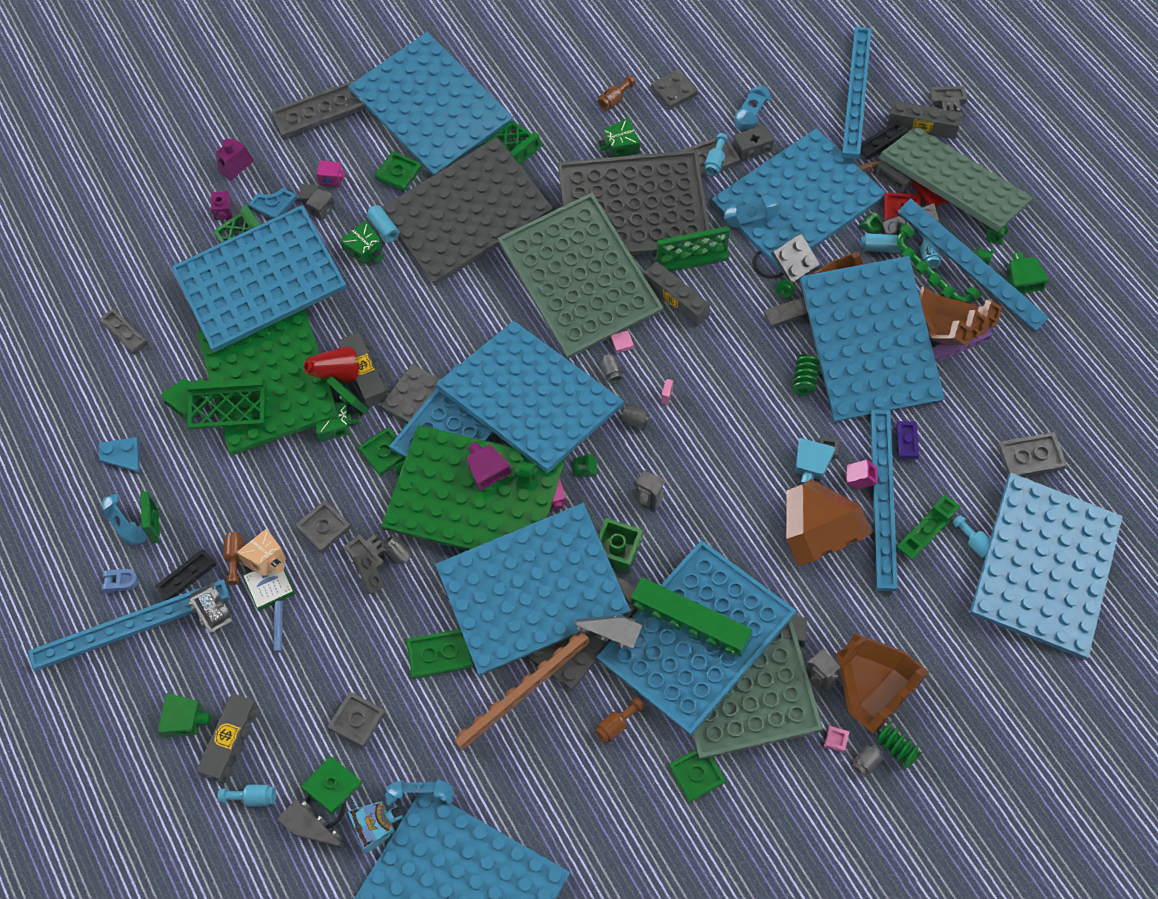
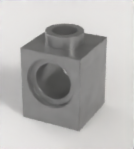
[306,188,335,221]

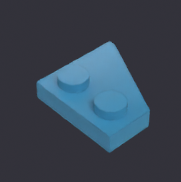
[99,437,140,473]

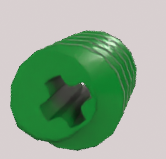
[792,354,820,396]
[877,722,924,769]

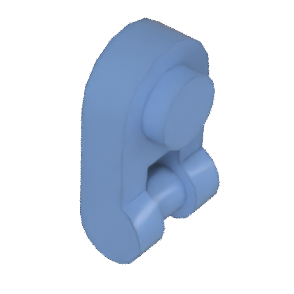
[101,569,139,593]

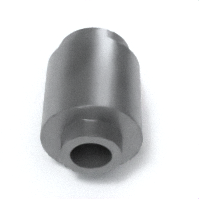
[599,354,623,383]
[621,406,651,429]
[382,535,411,564]
[851,745,883,777]

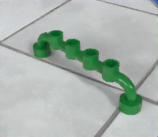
[897,223,981,303]

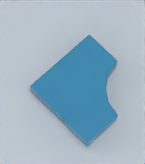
[248,188,298,220]

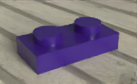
[896,421,919,459]

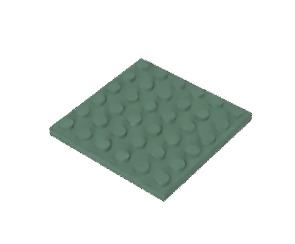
[693,619,823,760]

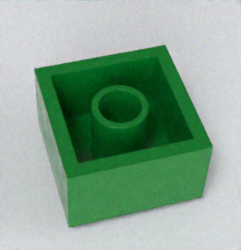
[598,518,643,574]

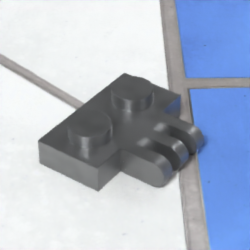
[930,86,967,112]
[344,534,386,570]

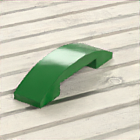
[896,495,961,560]

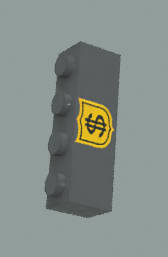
[887,100,962,139]
[644,261,710,327]
[338,332,389,408]
[196,693,259,784]

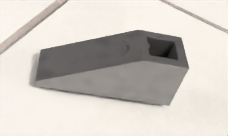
[574,615,643,649]
[277,799,345,848]

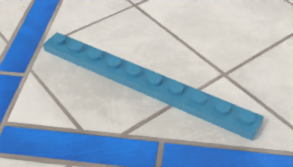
[842,27,872,159]
[898,198,1049,332]
[870,410,898,591]
[28,579,231,671]

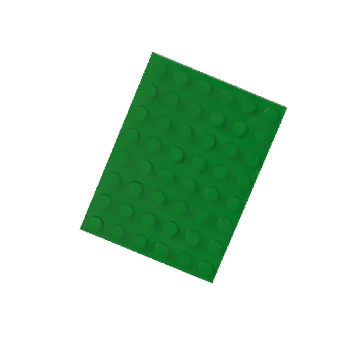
[197,309,339,456]
[381,425,565,551]

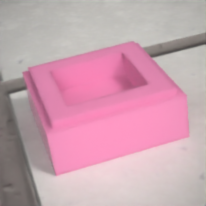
[611,330,634,354]
[661,379,673,405]
[823,726,850,753]

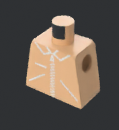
[237,529,286,576]

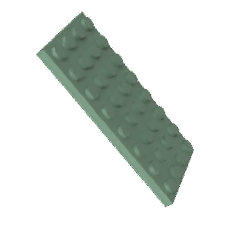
[879,127,1033,232]

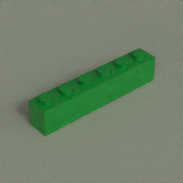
[631,577,753,657]

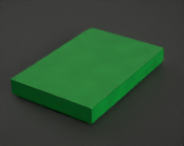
[406,629,473,679]

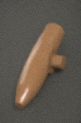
[858,161,882,172]

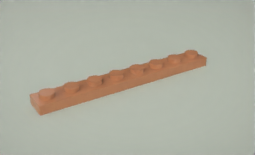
[454,632,590,750]

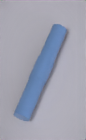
[273,601,283,653]

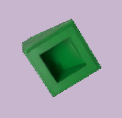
[858,212,883,234]
[573,454,597,477]

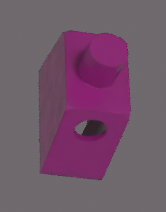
[216,138,254,181]
[466,442,511,492]

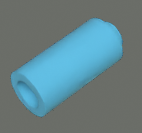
[367,205,400,243]
[860,233,901,253]

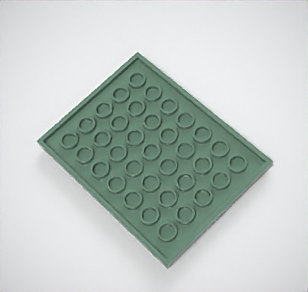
[497,193,664,359]

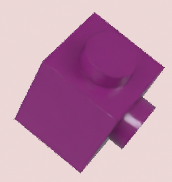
[211,191,233,220]

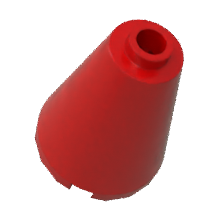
[304,346,359,384]

